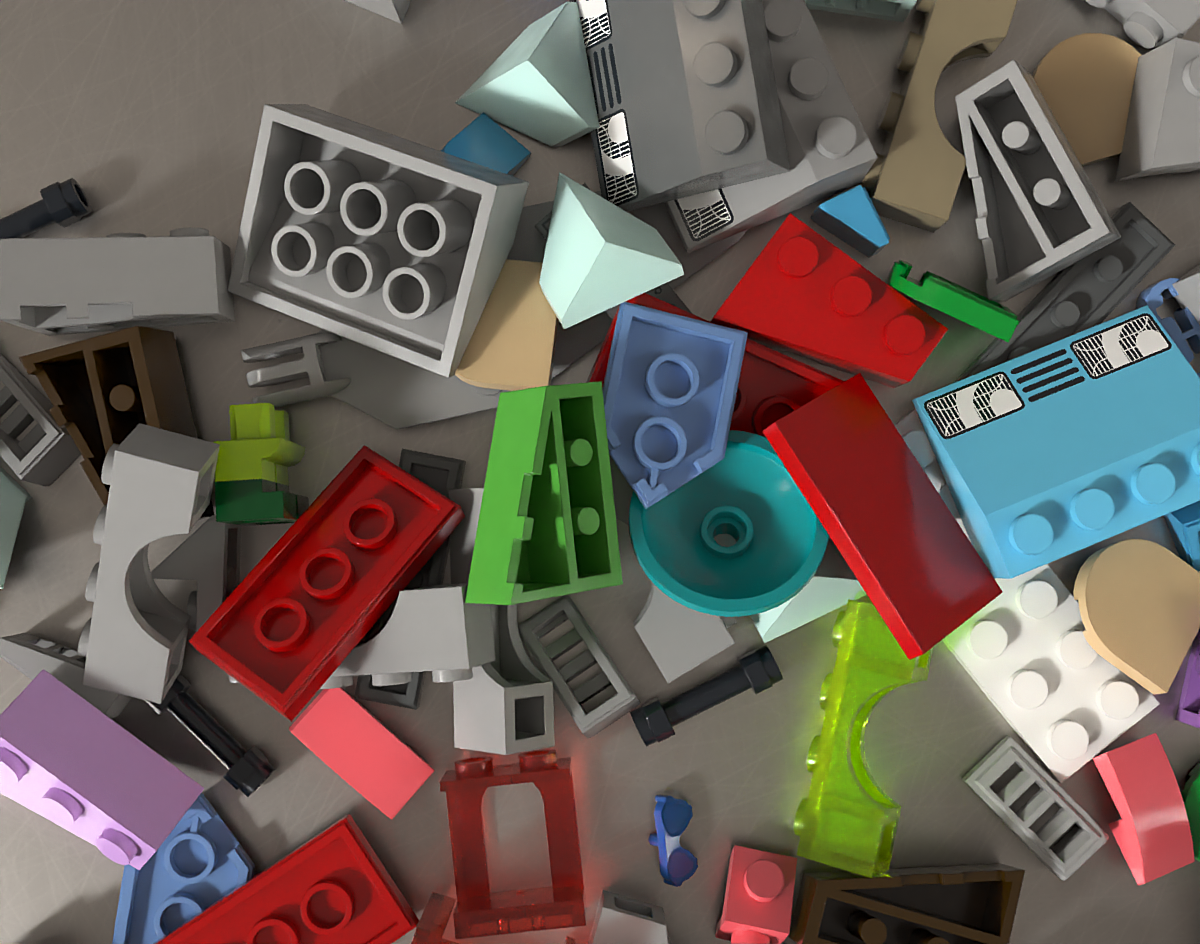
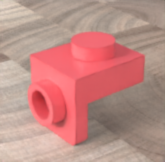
[715,845,797,944]

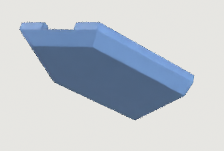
[602,302,748,509]
[112,793,255,944]

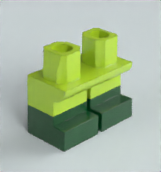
[213,403,309,526]

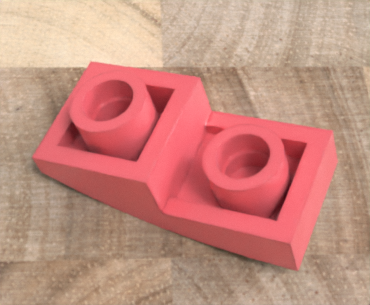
[288,687,435,820]
[1092,733,1195,885]

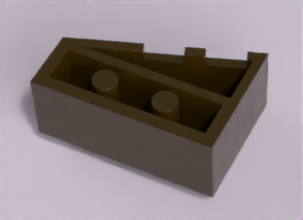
[19,325,215,520]
[788,864,1025,944]

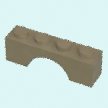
[860,0,1018,233]

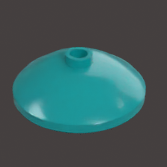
[629,430,829,617]

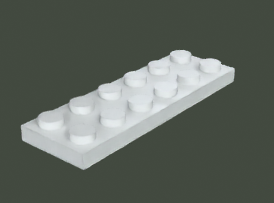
[894,408,1160,783]

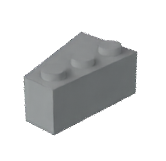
[1115,37,1200,181]
[955,60,1121,301]
[0,228,235,336]

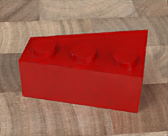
[710,213,948,388]

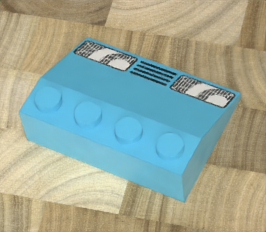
[912,305,1200,579]

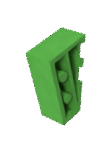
[465,381,623,605]

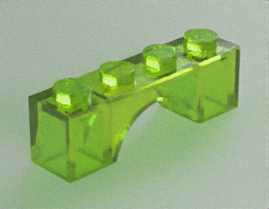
[794,599,934,878]

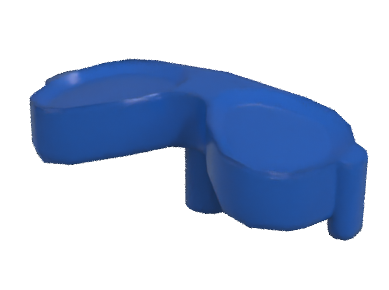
[648,794,698,887]

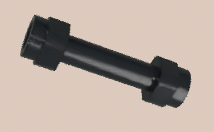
[0,178,92,239]
[630,645,783,747]
[145,673,276,797]

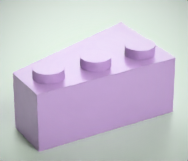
[0,669,205,870]

